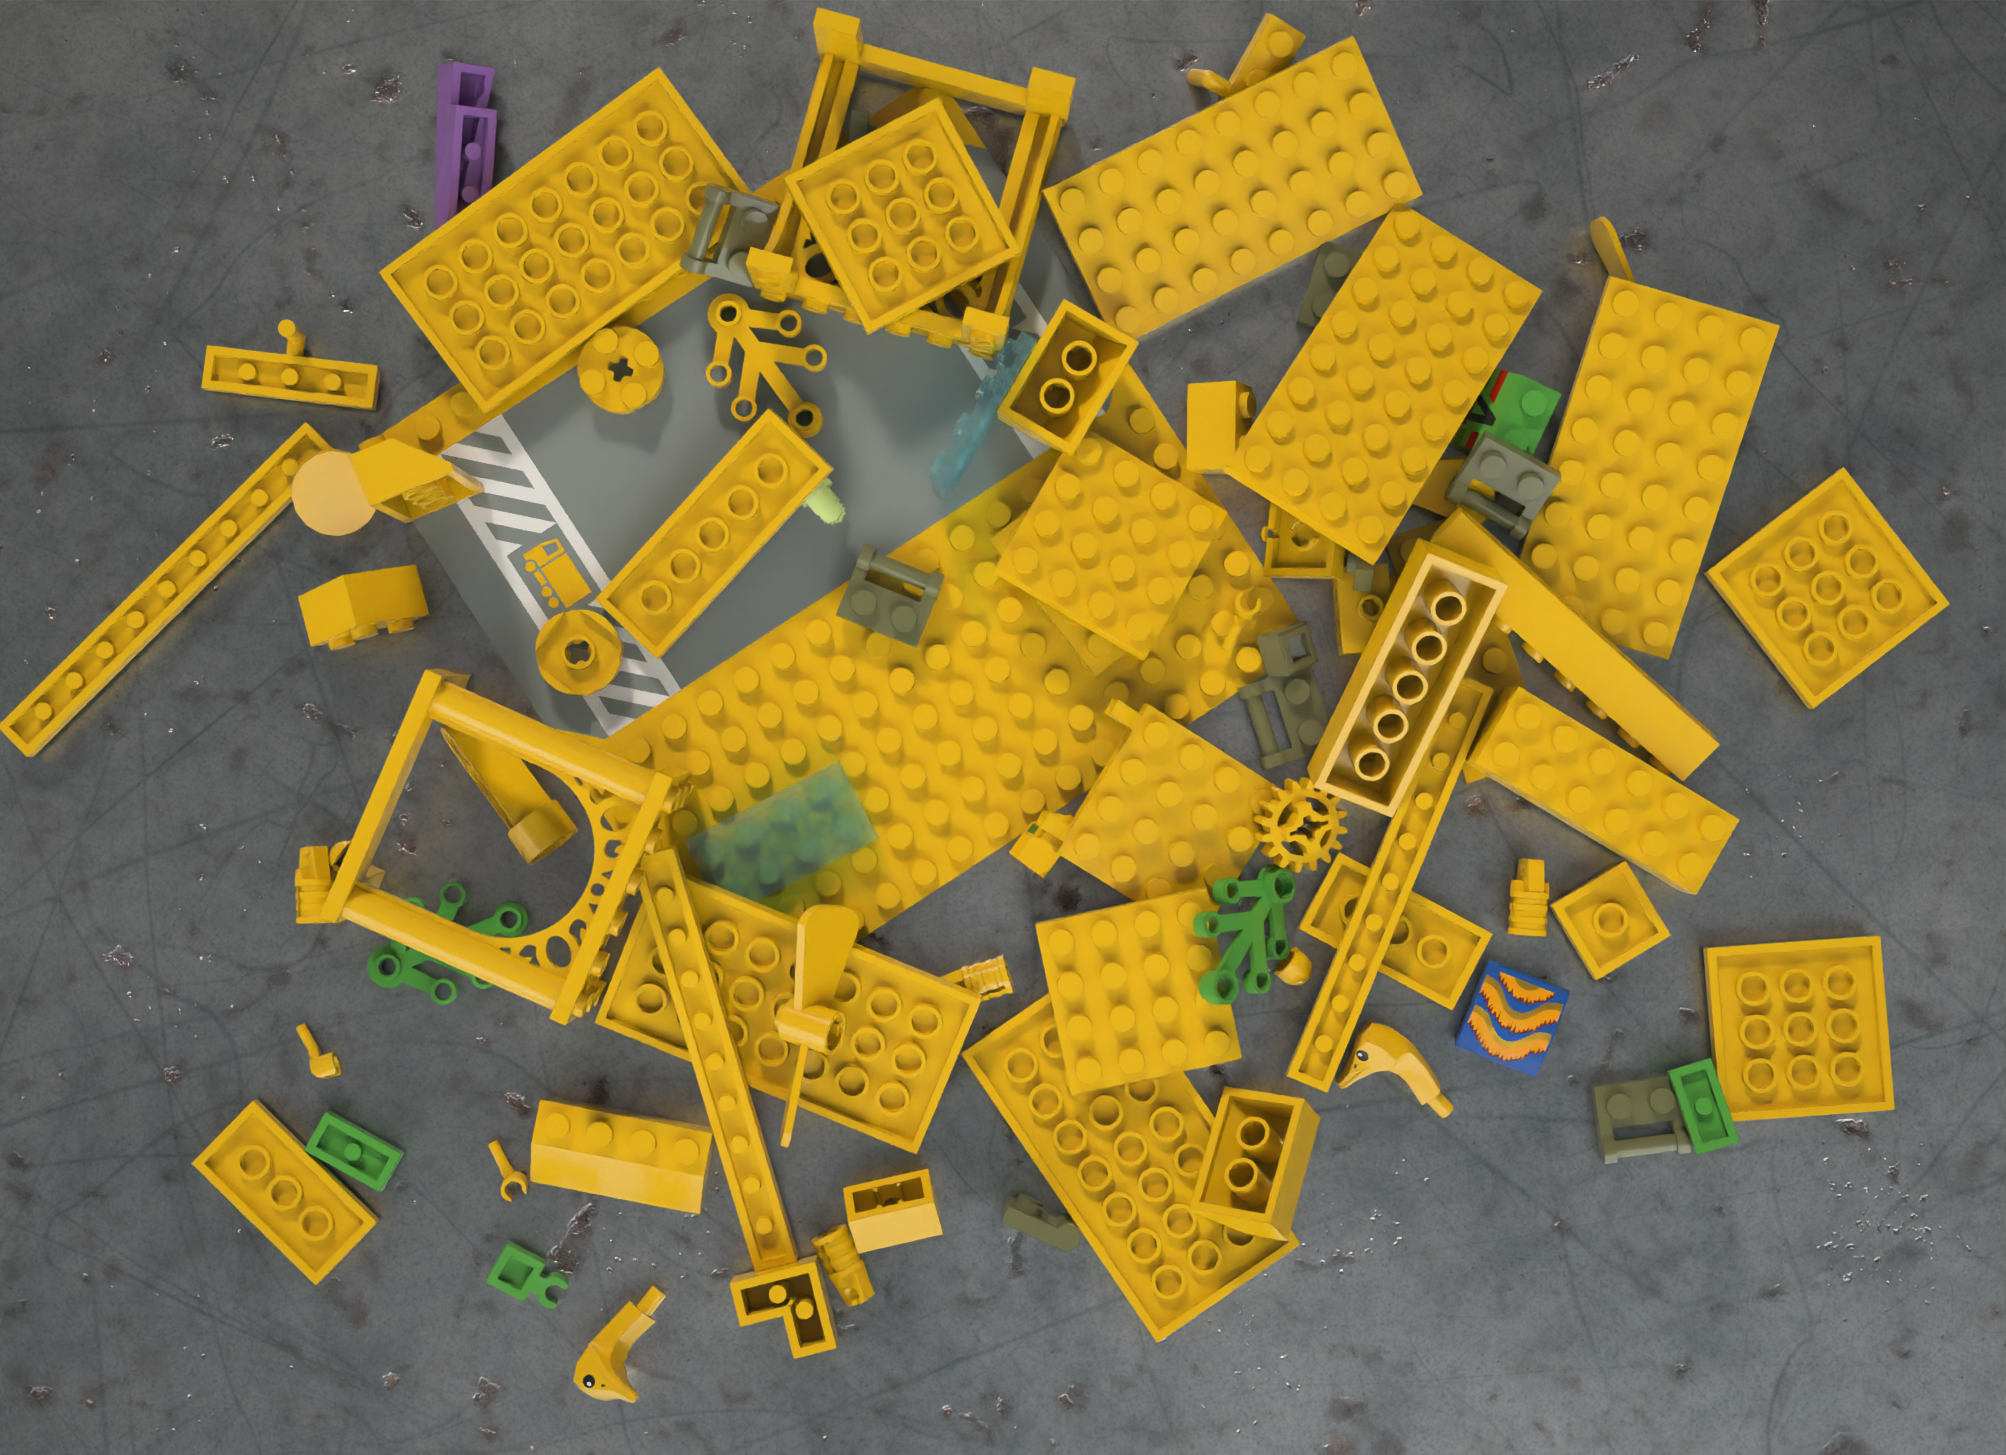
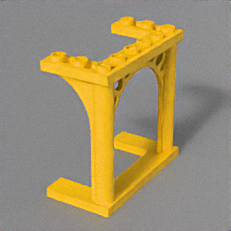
[746,7,1076,360]
[319,667,694,1026]

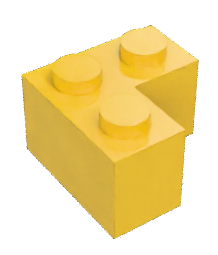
[298,564,429,650]
[730,1255,839,1359]

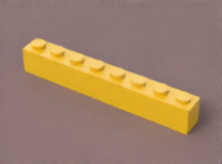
[1427,506,1720,782]

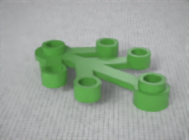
[1193,865,1296,1005]
[367,882,530,1005]

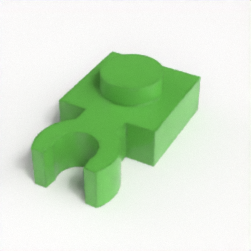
[485,1240,569,1309]

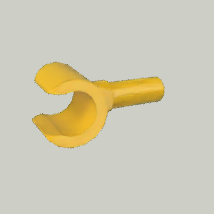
[1221,591,1261,653]
[296,1023,342,1079]
[488,1140,529,1202]

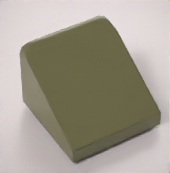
[1257,621,1318,677]

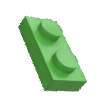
[1667,1058,1740,1155]
[304,1110,405,1192]

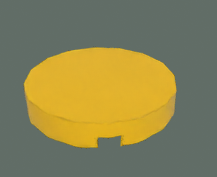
[291,449,376,536]

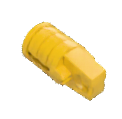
[294,846,335,924]
[1507,858,1549,937]
[940,955,1015,1001]
[811,1223,875,1307]

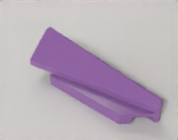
[435,62,497,230]

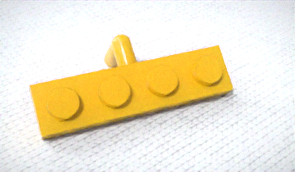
[1187,13,1306,103]
[201,319,381,411]

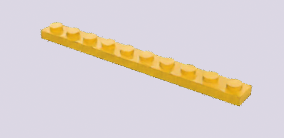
[0,422,334,757]
[1285,676,1494,1093]
[639,845,799,1272]

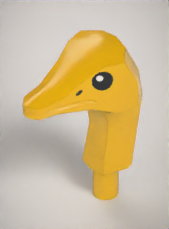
[1336,1020,1454,1118]
[573,1285,666,1403]

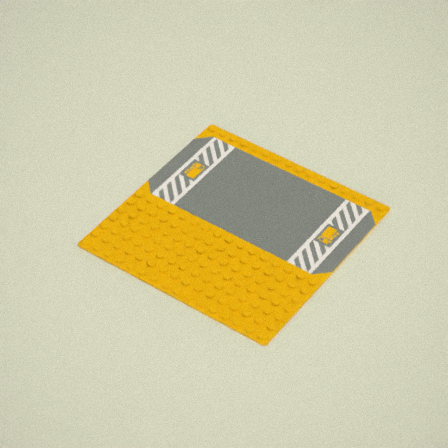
[378,87,1300,943]

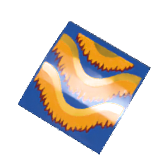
[1455,958,1570,1077]

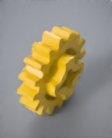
[1253,777,1348,873]

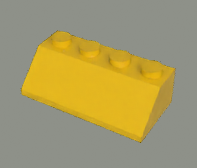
[349,435,485,523]
[530,1095,715,1214]

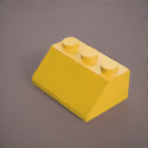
[997,299,1139,456]
[1189,1086,1320,1241]

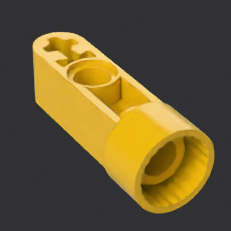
[440,725,578,865]

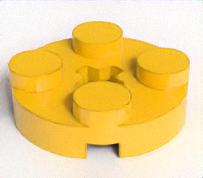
[577,326,666,414]
[535,609,624,696]

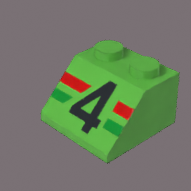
[1448,368,1561,456]

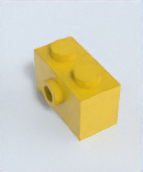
[1187,381,1257,475]
[1332,563,1397,656]
[843,1168,943,1253]

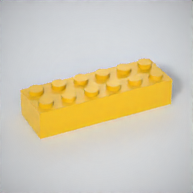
[1307,538,1508,818]
[1464,686,1740,895]

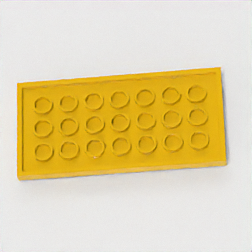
[1041,36,1423,339]
[378,67,753,414]
[1223,203,1543,566]
[1518,276,1780,660]
[594,873,983,1155]
[961,992,1301,1343]

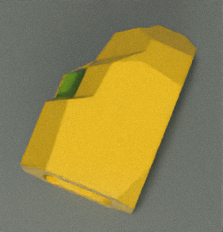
[1009,813,1074,879]

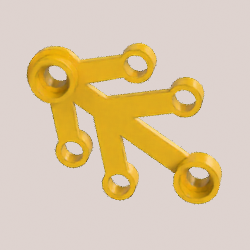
[706,293,828,438]

